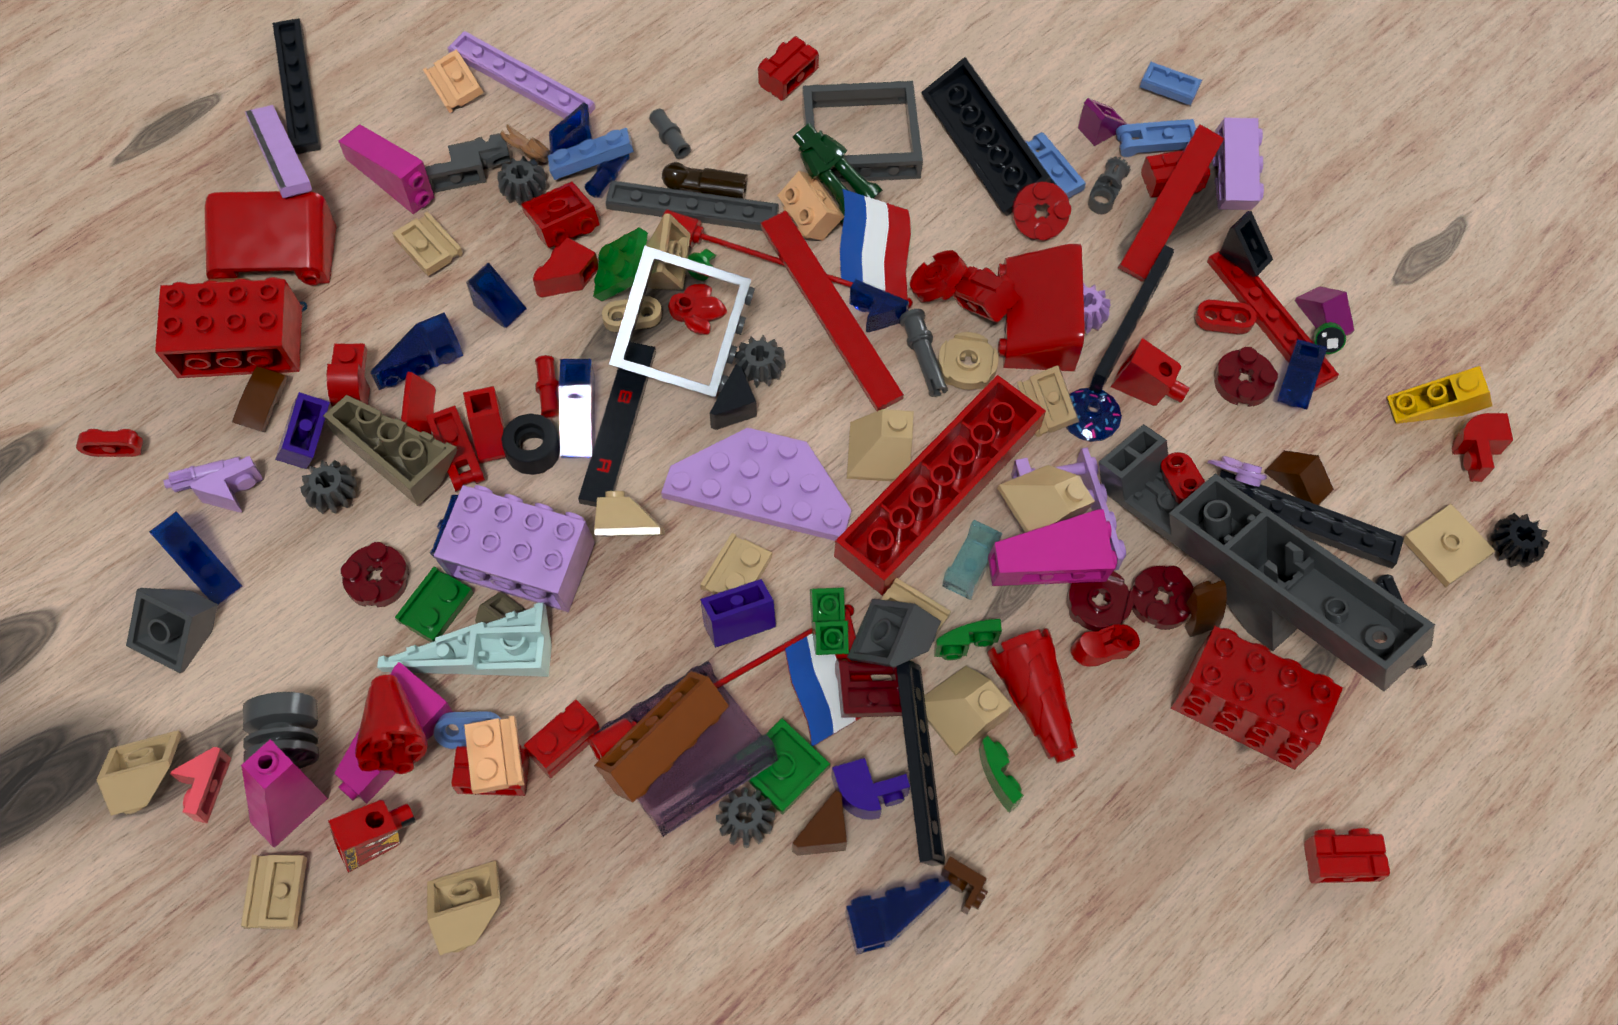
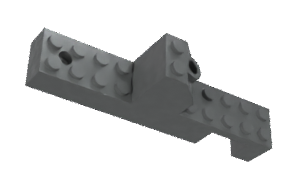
[1099,424,1435,691]

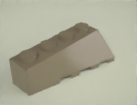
[323,395,458,506]

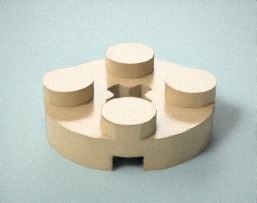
[938,332,999,390]

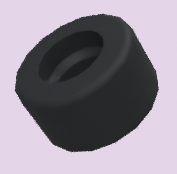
[501,413,561,475]

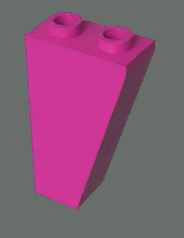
[338,124,435,214]
[988,509,1117,586]

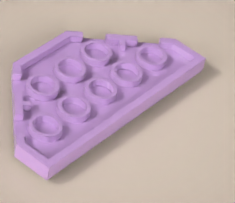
[661,428,851,541]

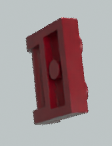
[835,659,902,718]

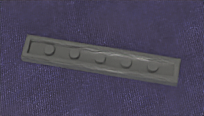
[605,180,779,231]

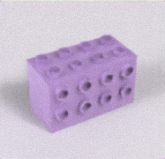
[434,485,595,612]

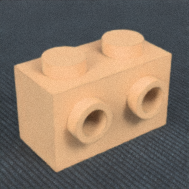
[777,171,844,241]

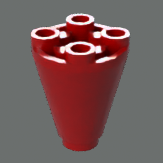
[355,675,428,774]

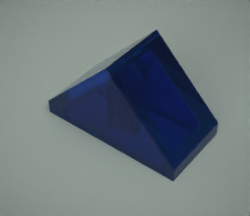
[549,102,593,154]
[466,263,527,328]

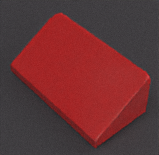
[401,372,436,435]

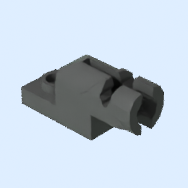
[425,133,511,193]

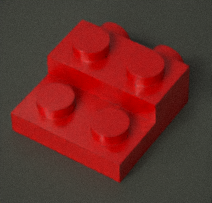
[521,181,600,248]

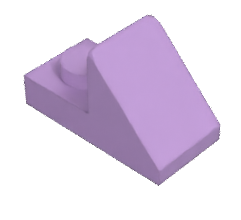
[189,456,264,513]

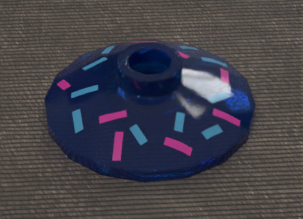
[1066,388,1122,442]

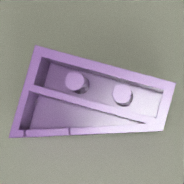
[1212,118,1264,210]

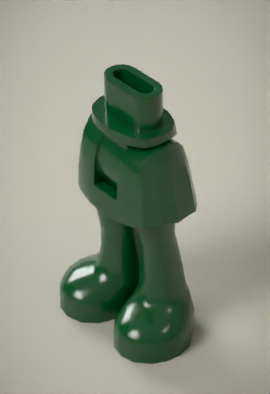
[793,123,882,225]

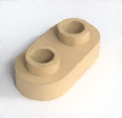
[602,296,662,332]

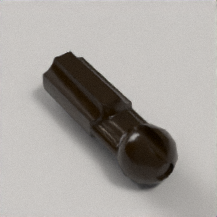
[662,162,748,199]

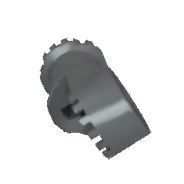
[1088,156,1131,214]

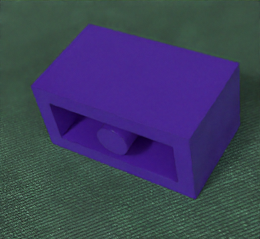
[275,392,330,469]
[700,579,776,648]

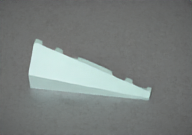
[377,602,552,677]

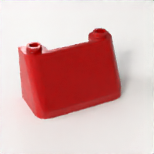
[204,191,337,285]
[998,244,1085,371]

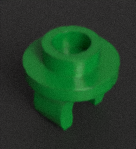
[687,249,716,281]

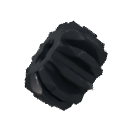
[1489,513,1550,568]

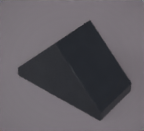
[1219,211,1274,277]
[710,365,757,430]

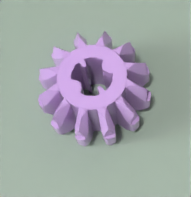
[1083,283,1111,334]

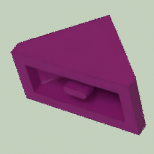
[1078,98,1127,146]
[1294,286,1355,336]

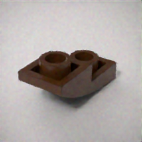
[232,366,288,433]
[1184,580,1227,637]

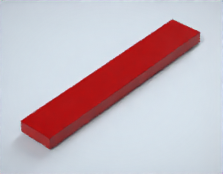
[1118,124,1224,282]
[1207,251,1339,392]

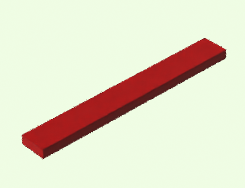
[761,211,904,411]

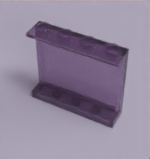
[594,661,778,837]

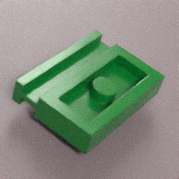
[394,567,474,642]

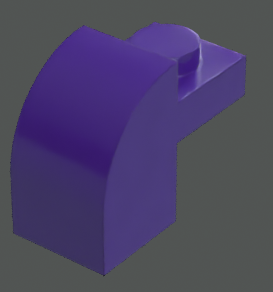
[831,758,910,820]

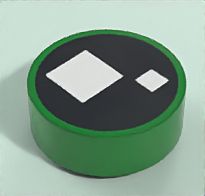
[1314,322,1346,354]

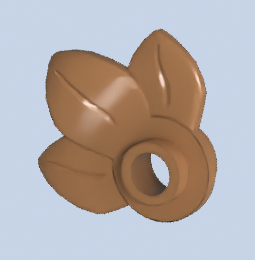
[500,124,550,163]

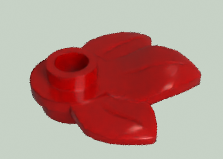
[668,283,727,335]

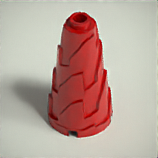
[987,628,1078,764]

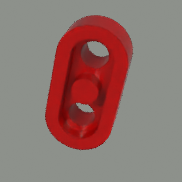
[1195,300,1257,334]
[76,429,143,457]
[1161,452,1205,504]

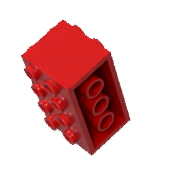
[155,277,302,378]
[1171,626,1343,770]

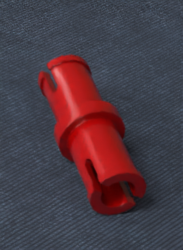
[535,355,561,418]

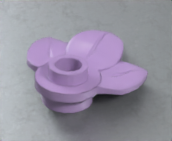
[1207,456,1267,487]

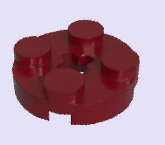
[1214,346,1278,407]
[340,542,409,608]
[1131,565,1194,630]
[1067,571,1134,631]

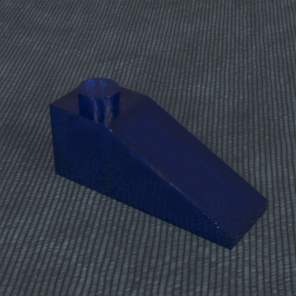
[149,511,242,605]

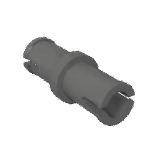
[649,108,691,159]

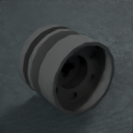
[243,692,319,769]

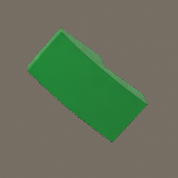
[810,588,849,655]
[934,619,1002,660]
[979,735,1024,813]

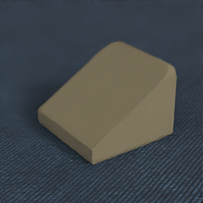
[475,591,525,623]

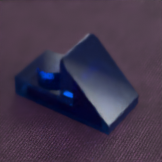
[849,279,909,333]

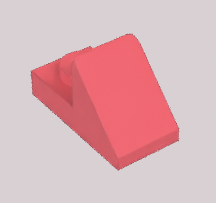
[170,747,231,823]

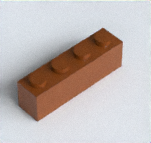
[594,671,729,803]

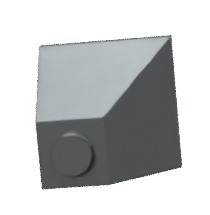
[126,588,218,673]
[847,599,941,667]

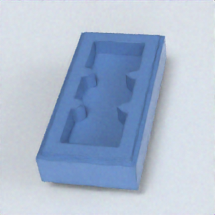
[1140,62,1202,106]

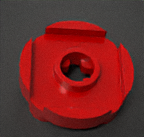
[1012,181,1072,240]
[910,250,968,302]

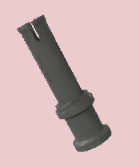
[899,309,948,397]

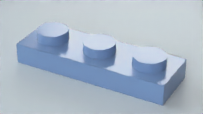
[548,128,634,180]

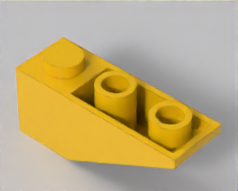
[1387,366,1493,424]

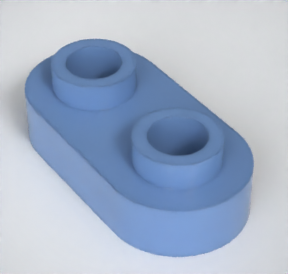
[434,711,501,749]

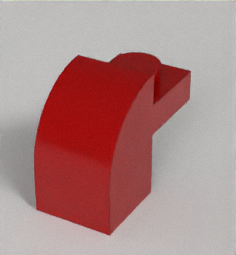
[326,343,370,407]
[1452,413,1513,482]

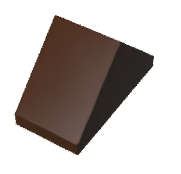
[1264,450,1334,505]
[792,790,847,856]

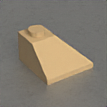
[647,214,690,290]
[847,409,914,482]
[997,465,1095,533]
[594,491,665,537]
[924,666,1012,756]
[97,730,181,816]
[427,861,501,955]

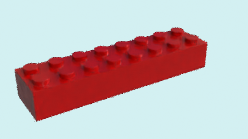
[834,375,1046,596]

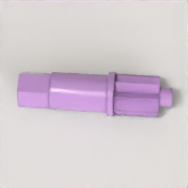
[163,456,241,492]

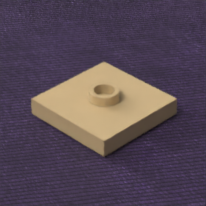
[1403,504,1495,587]

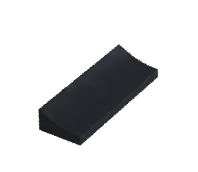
[921,57,1057,216]

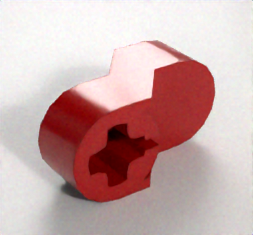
[1071,624,1140,667]

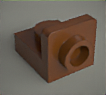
[941,856,988,914]

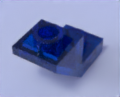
[1277,339,1328,409]

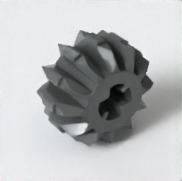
[497,156,547,206]
[734,335,786,388]
[300,460,357,514]
[716,787,775,848]

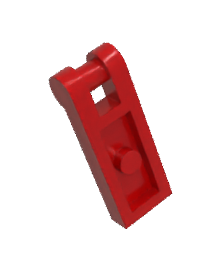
[426,405,485,492]

